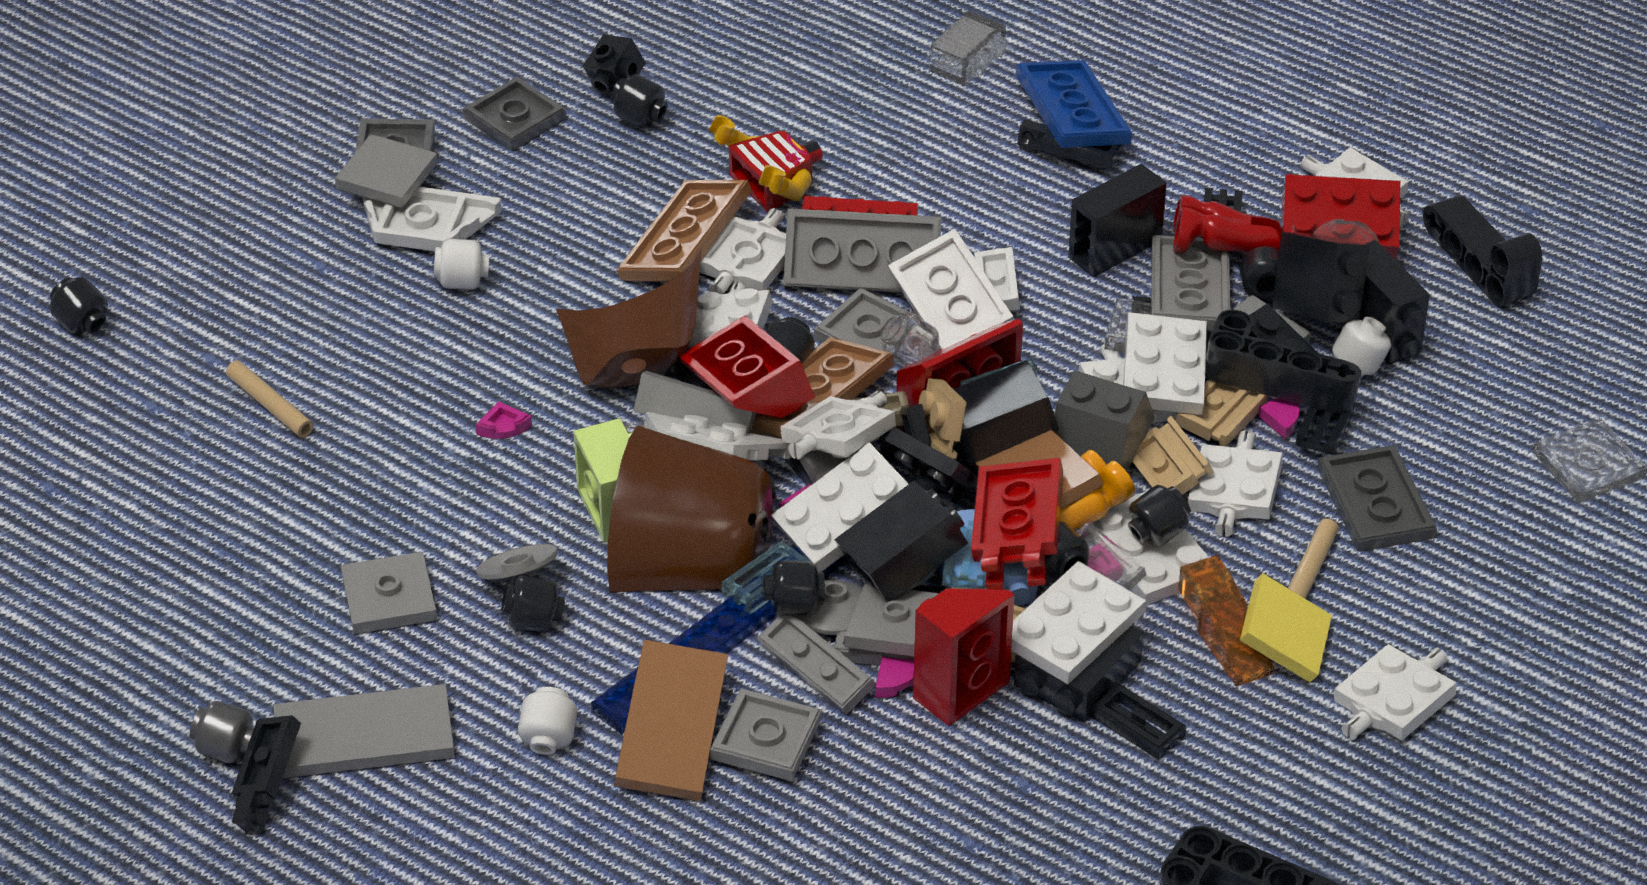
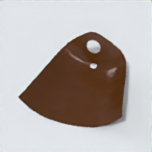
[556,249,702,389]
[607,425,772,593]

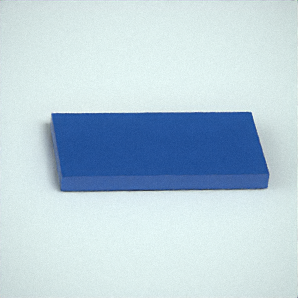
[1015,60,1132,148]

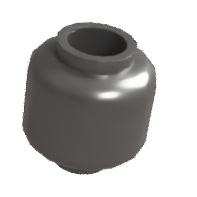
[189,701,254,763]

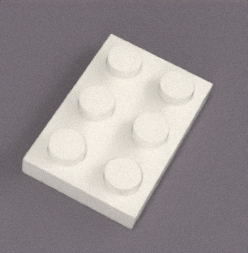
[888,229,1014,350]
[1123,312,1207,415]
[771,442,908,572]
[1081,491,1217,605]
[1011,561,1146,684]

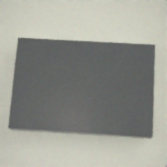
[1317,445,1437,552]

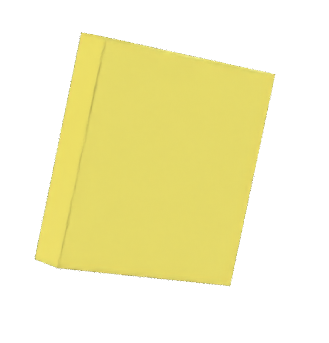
[1240,573,1332,682]

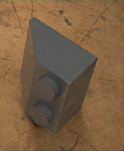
[1054,370,1155,472]

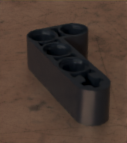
[1423,195,1542,306]
[1205,309,1361,413]
[1159,826,1339,885]

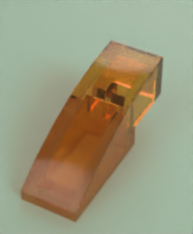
[1178,555,1274,687]

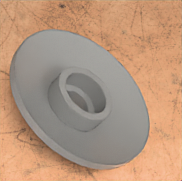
[476,544,558,583]
[795,580,863,635]

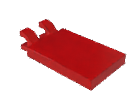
[971,458,1063,589]

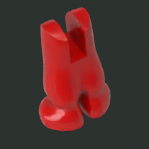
[1172,194,1282,254]

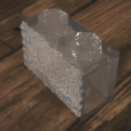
[930,10,1008,87]

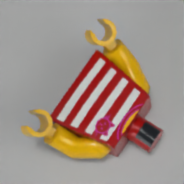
[709,115,823,213]

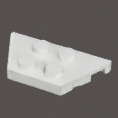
[362,187,502,252]
[644,412,792,460]

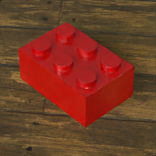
[1281,174,1401,260]

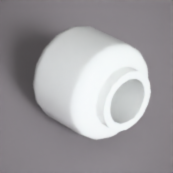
[434,238,489,290]
[1332,317,1391,378]
[518,687,578,755]

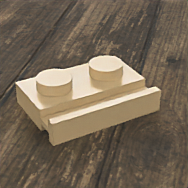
[919,378,967,459]
[1176,379,1268,447]
[1132,416,1214,495]

